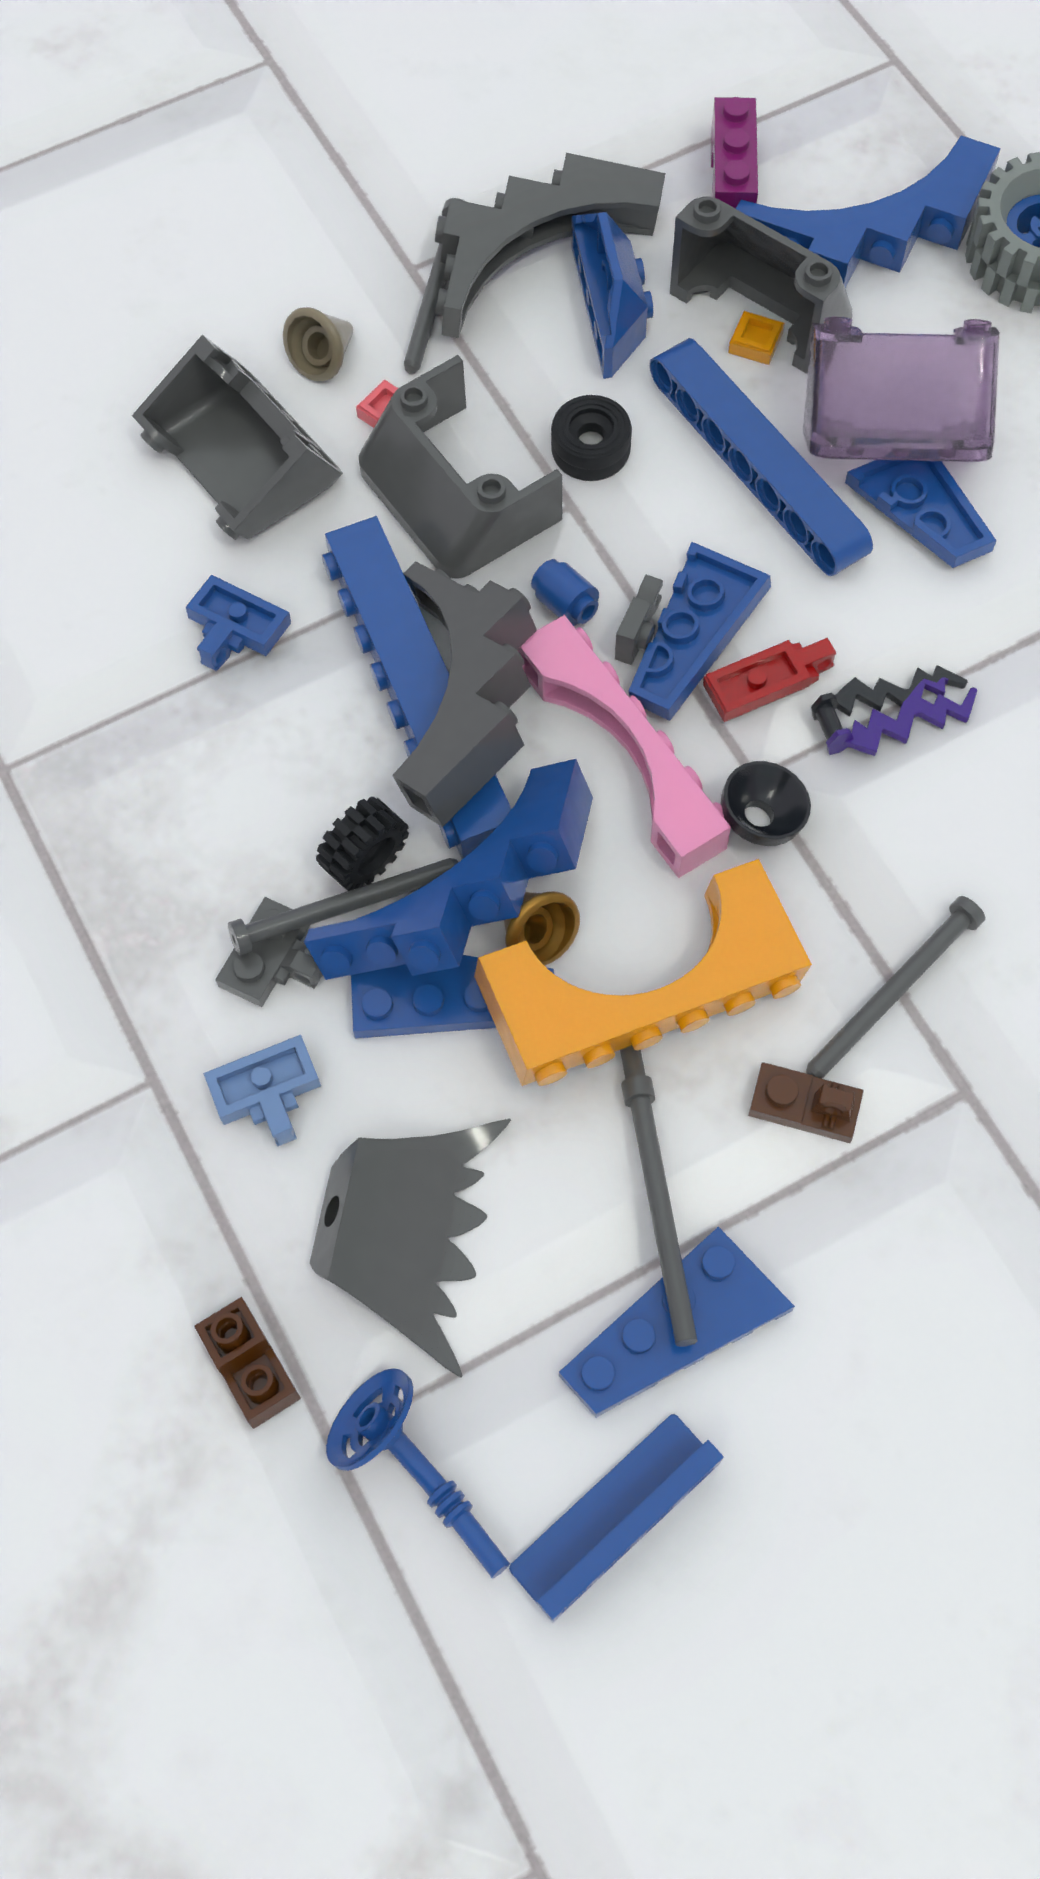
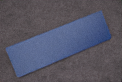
[509,1414,724,1623]

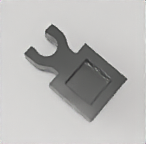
[615,574,663,665]

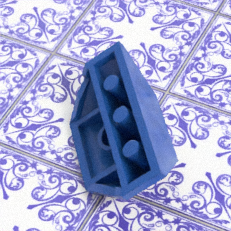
[571,212,654,379]

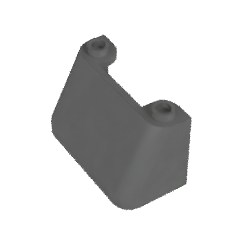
[670,196,852,375]
[132,334,343,540]

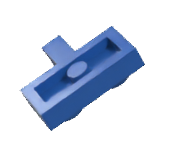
[185,575,291,671]

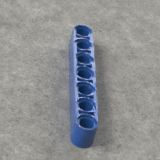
[649,338,873,576]

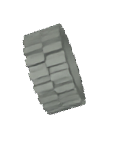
[965,152,1040,314]

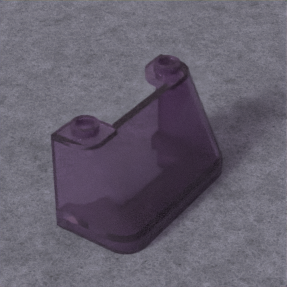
[803,316,1000,462]

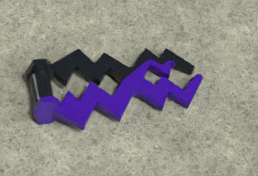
[811,665,977,756]

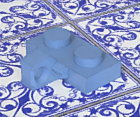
[203,1035,321,1147]

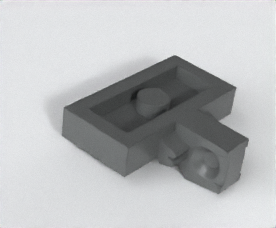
[215,897,322,1007]

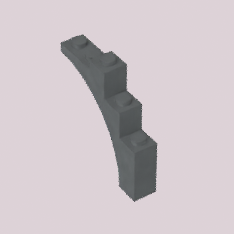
[435,153,666,338]
[392,561,537,827]

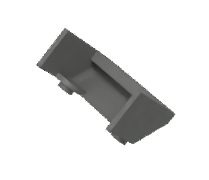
[359,355,562,579]

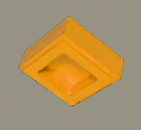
[728,311,785,365]

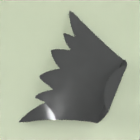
[309,1118,511,1377]

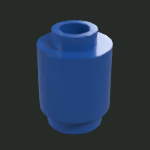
[531,559,599,626]

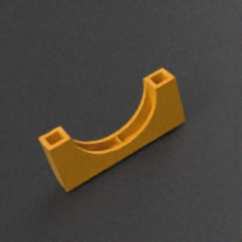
[474,859,812,1086]

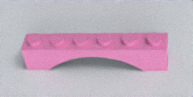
[517,615,731,878]

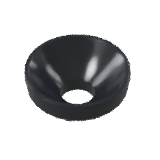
[720,761,811,846]

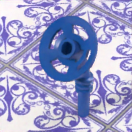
[326,1368,510,1579]

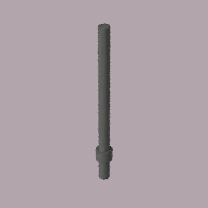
[620,1045,698,1347]

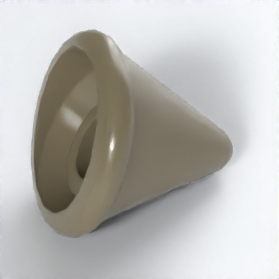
[283,307,353,382]

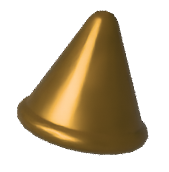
[504,891,580,966]

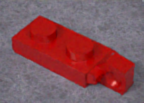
[703,637,836,722]

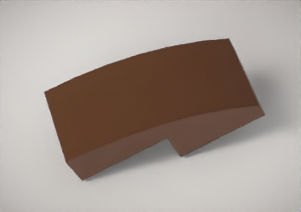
[194,1297,301,1429]

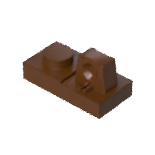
[748,1062,864,1143]

